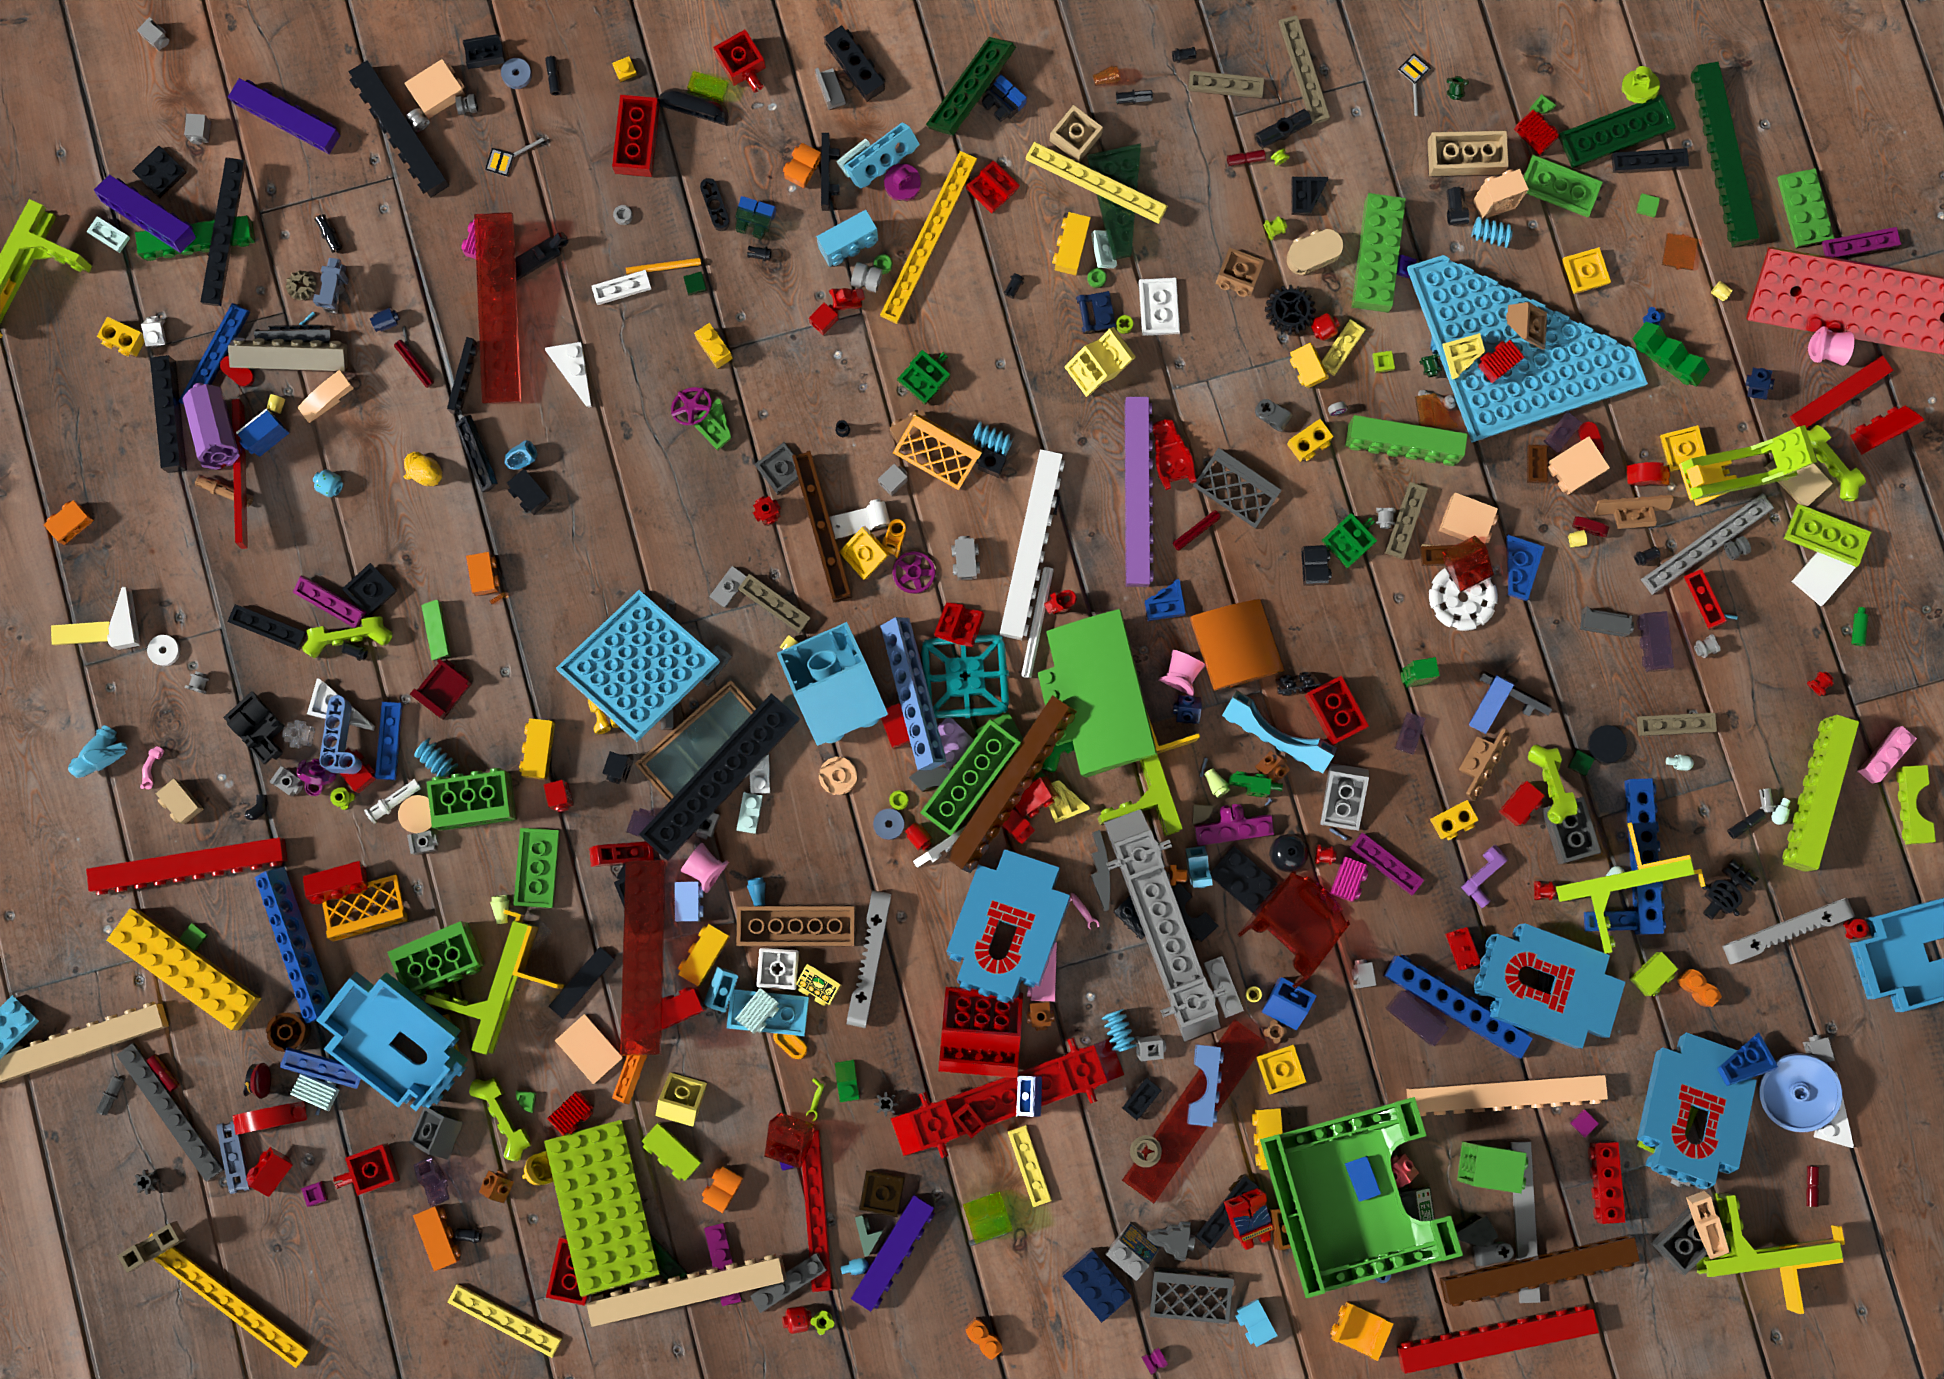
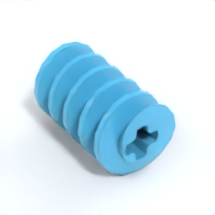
[1471,217,1513,248]
[971,421,1014,456]
[415,738,458,778]
[1102,1009,1137,1052]

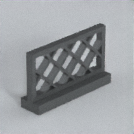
[1193,448,1282,529]
[1150,1266,1234,1324]

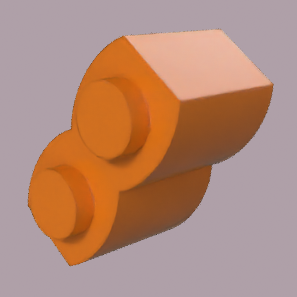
[783,143,822,189]
[1677,969,1722,1007]
[702,1166,744,1213]
[966,1317,1003,1360]

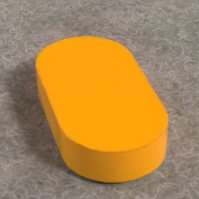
[773,1033,807,1059]

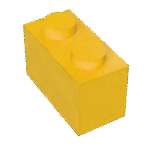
[694,323,733,369]
[1290,343,1329,388]

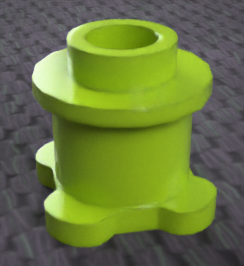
[1263,216,1287,240]
[330,787,355,810]
[811,1310,834,1335]

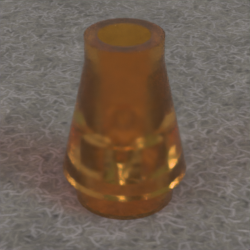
[1093,65,1121,86]

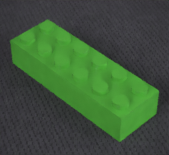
[1351,193,1406,313]
[1345,415,1467,466]
[920,719,1021,836]

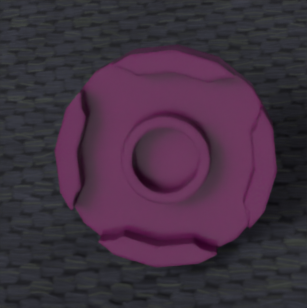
[884,164,921,201]
[297,758,337,796]

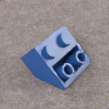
[1262,977,1317,1030]

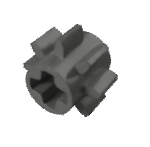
[874,1092,898,1117]
[133,1170,160,1195]

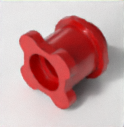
[1807,672,1834,696]
[1315,844,1337,865]
[1534,881,1556,901]
[1843,919,1869,939]

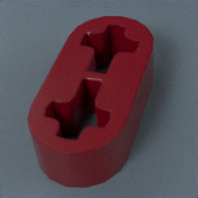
[1572,516,1610,537]

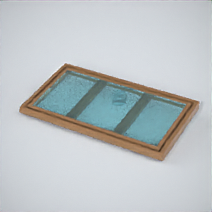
[635,680,756,802]

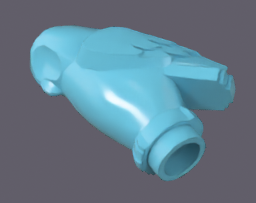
[68,725,128,778]

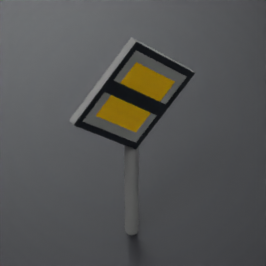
[1398,53,1431,116]
[485,138,545,177]

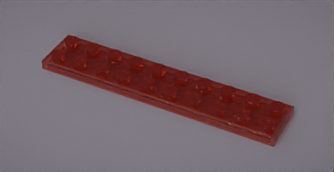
[474,212,521,404]
[620,860,666,1056]
[1122,1019,1267,1204]

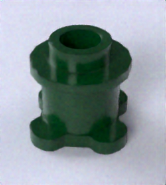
[1446,76,1469,100]
[1419,354,1442,378]

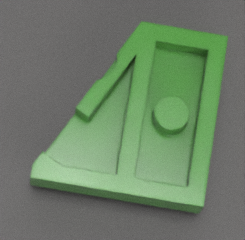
[694,398,732,451]

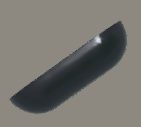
[658,88,729,126]
[254,325,331,343]

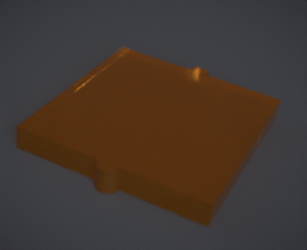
[1662,233,1698,271]

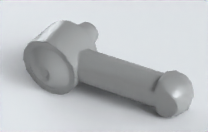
[1418,390,1457,411]

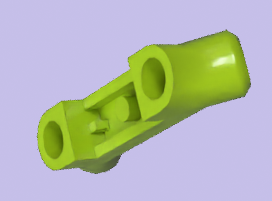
[1807,425,1866,501]
[302,617,392,658]
[1528,744,1577,824]
[469,1077,532,1162]

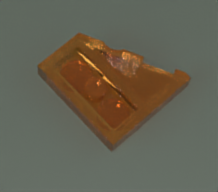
[1415,393,1458,430]

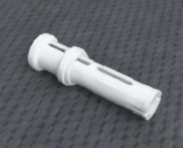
[364,779,421,824]

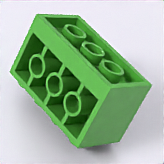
[427,768,517,831]
[387,921,485,997]
[1457,1141,1529,1194]

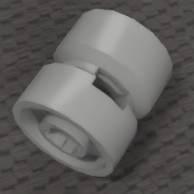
[851,262,883,293]

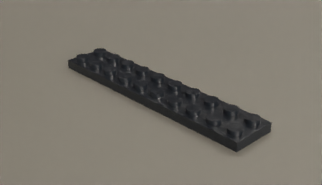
[639,693,800,861]

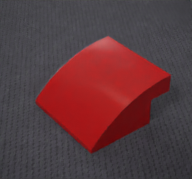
[938,987,1023,1078]

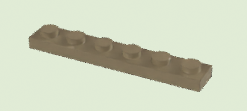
[1279,15,1330,125]

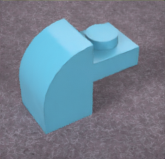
[1185,846,1213,888]

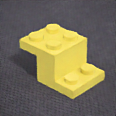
[1065,327,1136,397]

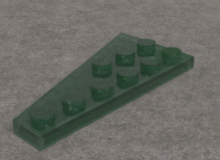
[1087,143,1141,260]

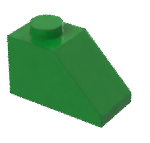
[835,1060,860,1103]

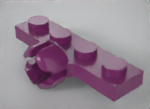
[1194,804,1274,846]

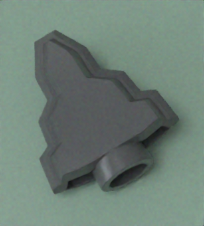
[1147,1221,1195,1262]

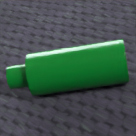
[1851,607,1869,646]

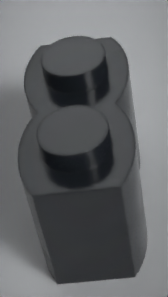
[1301,545,1332,586]

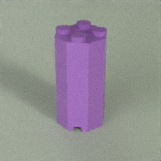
[183,383,240,470]

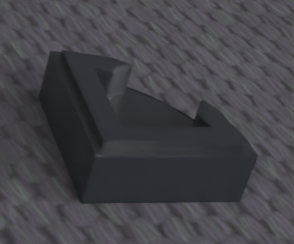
[549,232,568,249]

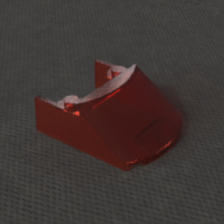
[1237,871,1350,989]

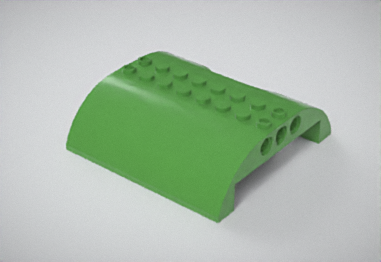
[1260,1097,1463,1298]

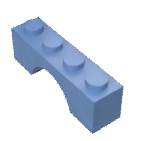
[1187,1045,1224,1127]

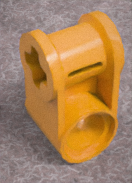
[882,519,906,558]

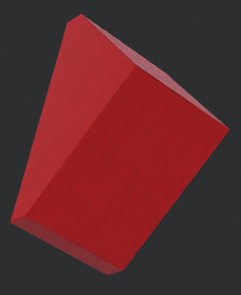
[952,1102,986,1138]

